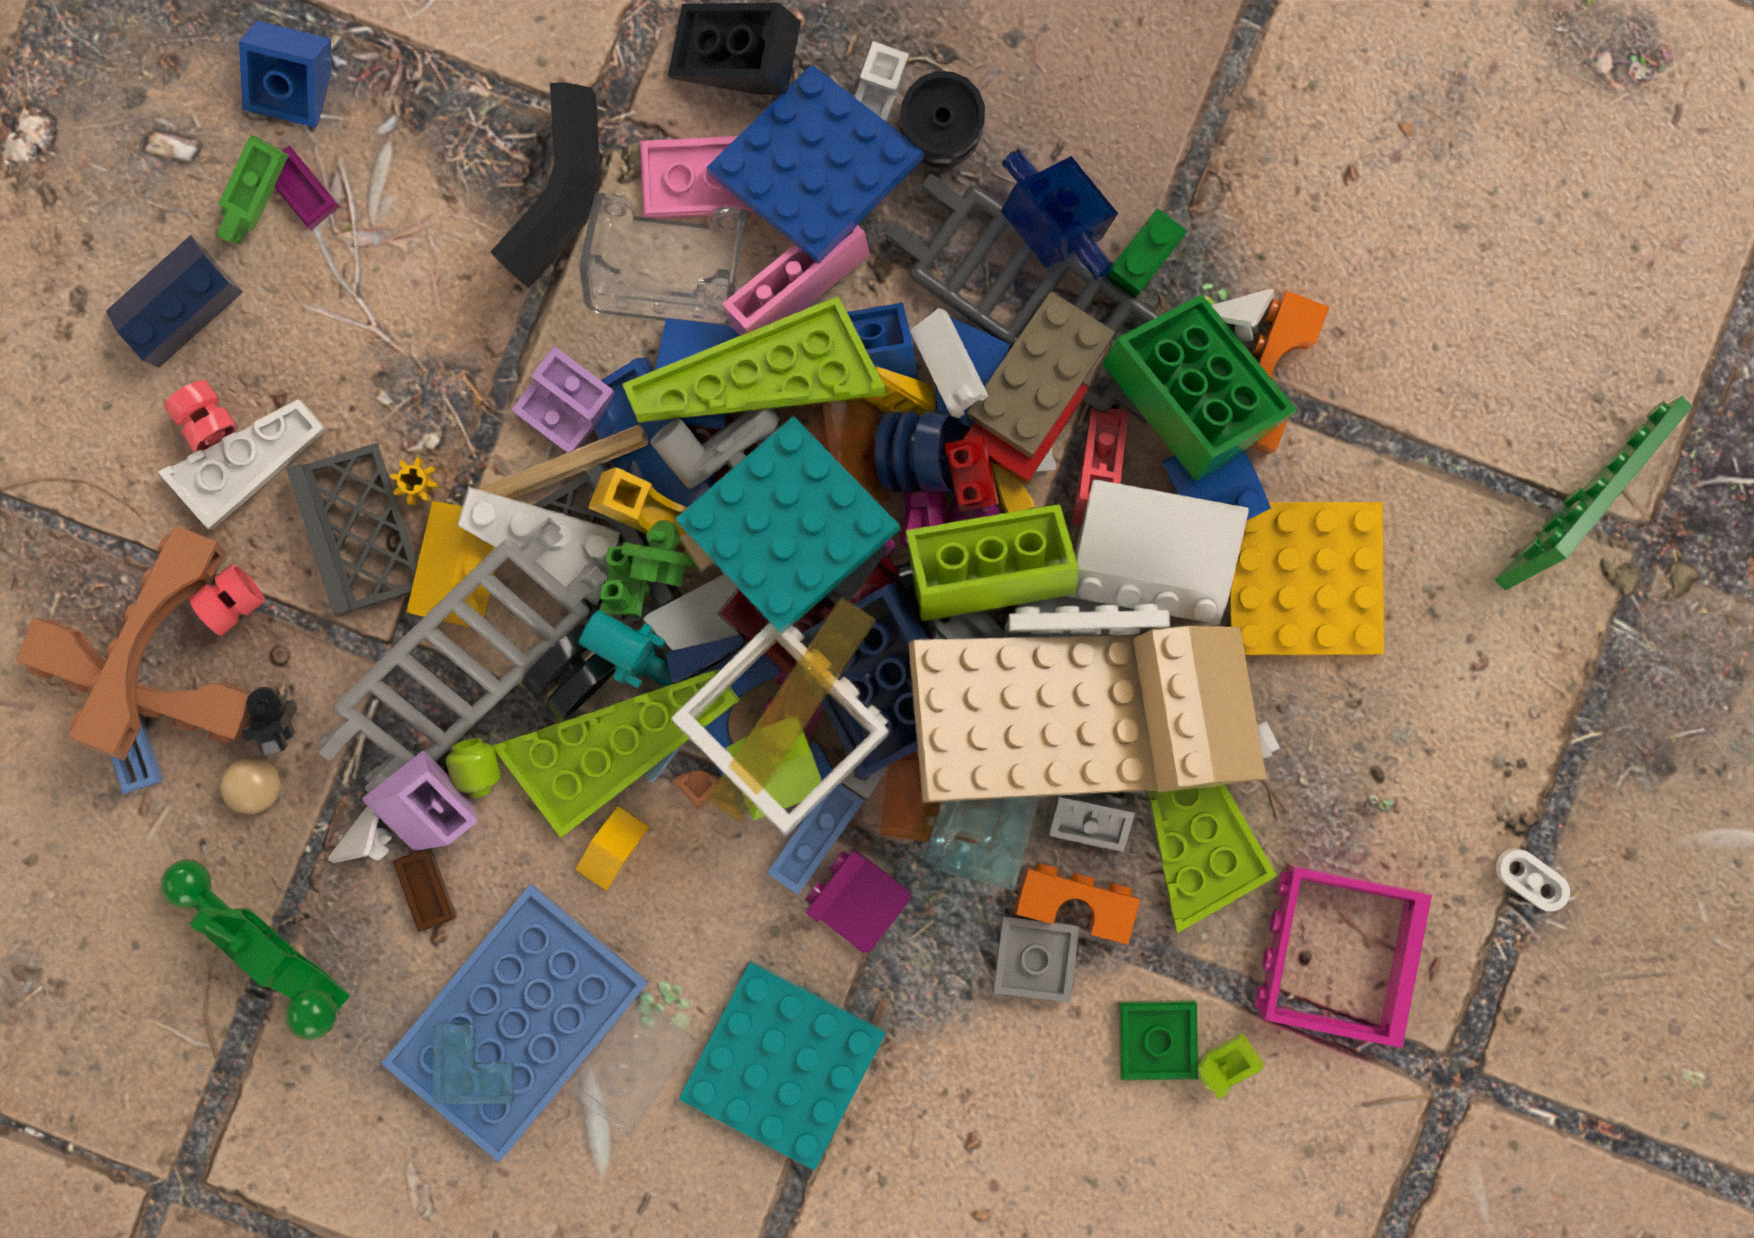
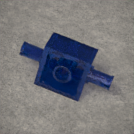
[1000,149,1119,281]

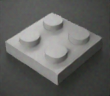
[993,915,1080,1003]

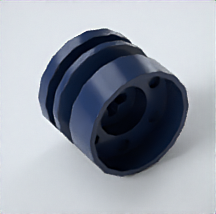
[875,411,964,493]

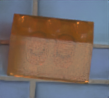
[822,398,890,509]

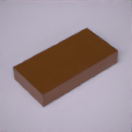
[392,848,457,933]

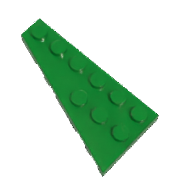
[1495,396,1693,590]

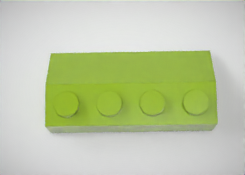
[906,504,1079,621]

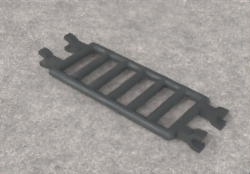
[886,172,1160,424]

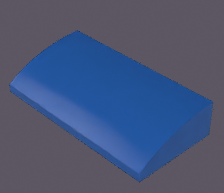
[593,358,714,507]

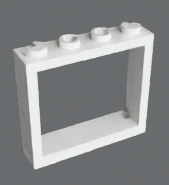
[671,623,888,836]

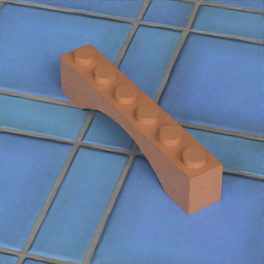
[69,525,226,761]
[16,618,251,744]

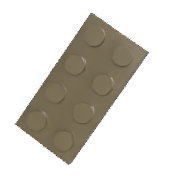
[966,291,1115,459]

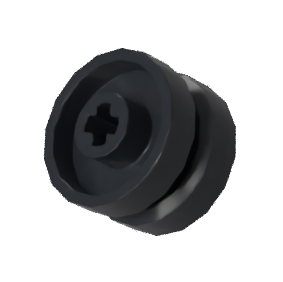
[900,71,985,168]
[521,624,616,722]

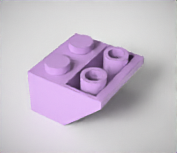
[363,750,478,851]

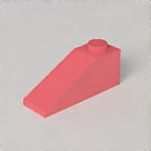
[1072,407,1129,525]

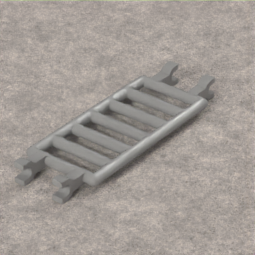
[318,517,608,793]

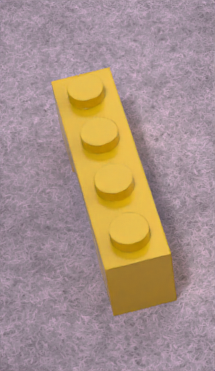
[588,467,717,566]

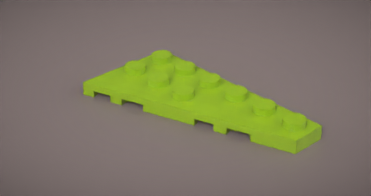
[622,296,886,423]
[492,669,740,838]
[1147,785,1277,933]

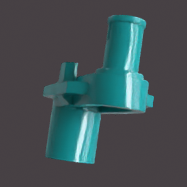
[579,610,677,688]

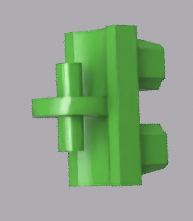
[621,520,697,586]
[600,546,650,618]

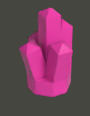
[899,492,948,548]

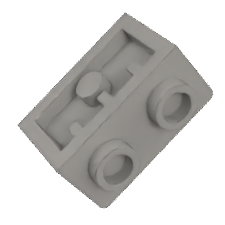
[1049,792,1135,852]

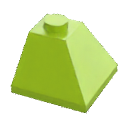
[726,715,822,821]

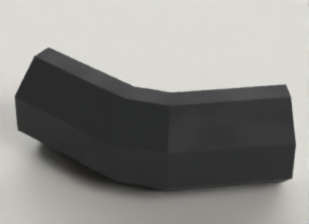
[490,82,601,288]

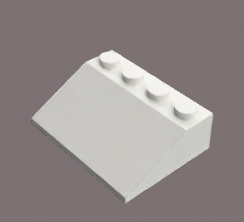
[1068,479,1248,625]

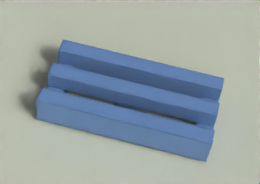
[110,712,164,794]

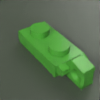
[216,135,289,244]

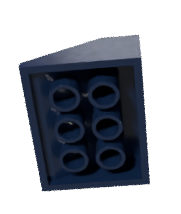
[799,581,929,779]

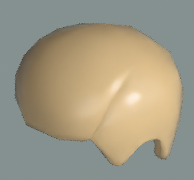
[220,756,282,816]

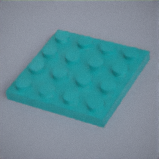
[675,416,900,635]
[679,960,886,1171]

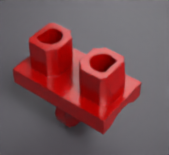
[944,435,999,513]

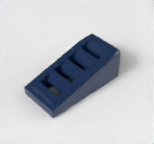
[665,635,746,683]

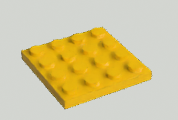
[1228,502,1384,655]

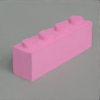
[722,225,870,336]

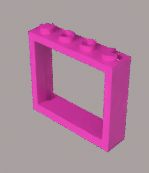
[1255,864,1432,1048]

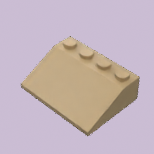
[1133,626,1266,793]

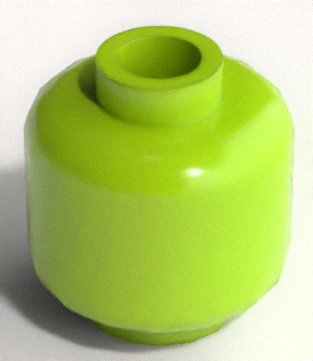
[446,738,501,798]

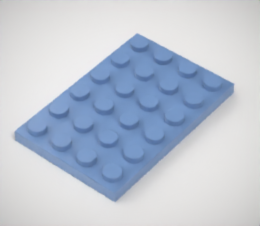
[381,884,649,1162]

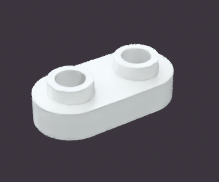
[1496,849,1570,911]

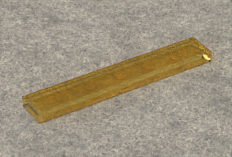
[706,598,876,822]

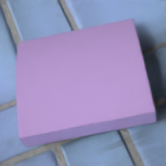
[511,346,615,453]

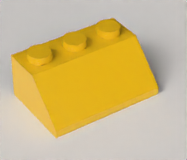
[406,500,496,628]

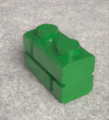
[1105,208,1187,298]

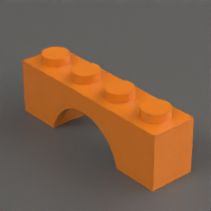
[1250,291,1330,454]

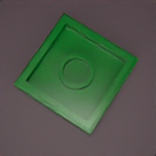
[1119,1000,1198,1080]

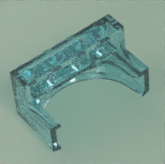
[920,796,1040,891]

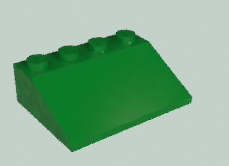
[1102,294,1297,482]

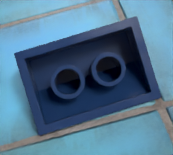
[106,235,243,368]

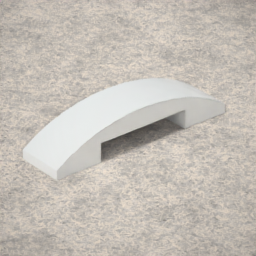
[855,41,909,122]

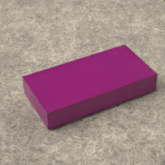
[274,145,340,230]

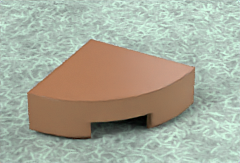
[672,770,727,809]

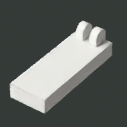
[910,308,989,418]

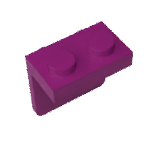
[805,848,911,953]

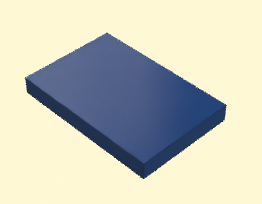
[655,318,740,429]

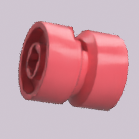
[164,380,237,452]
[189,564,265,636]

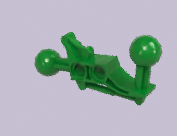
[161,859,351,1040]

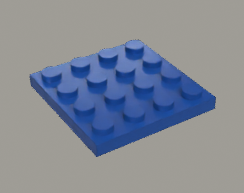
[707,65,924,263]

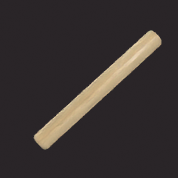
[478,425,649,499]

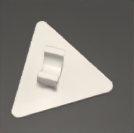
[1211,289,1274,342]
[328,806,392,863]

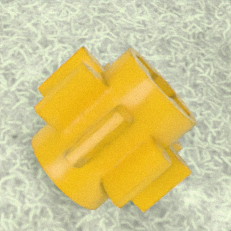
[390,457,441,505]

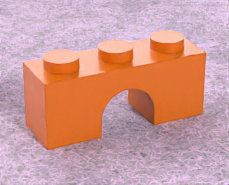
[1013,862,1140,945]

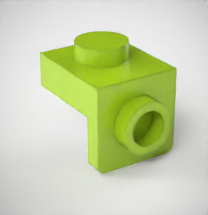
[1198,1032,1265,1099]

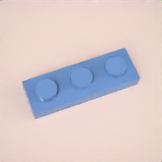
[767,783,864,895]

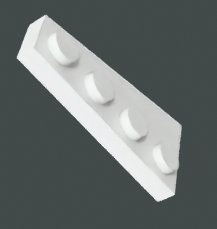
[158,399,327,530]

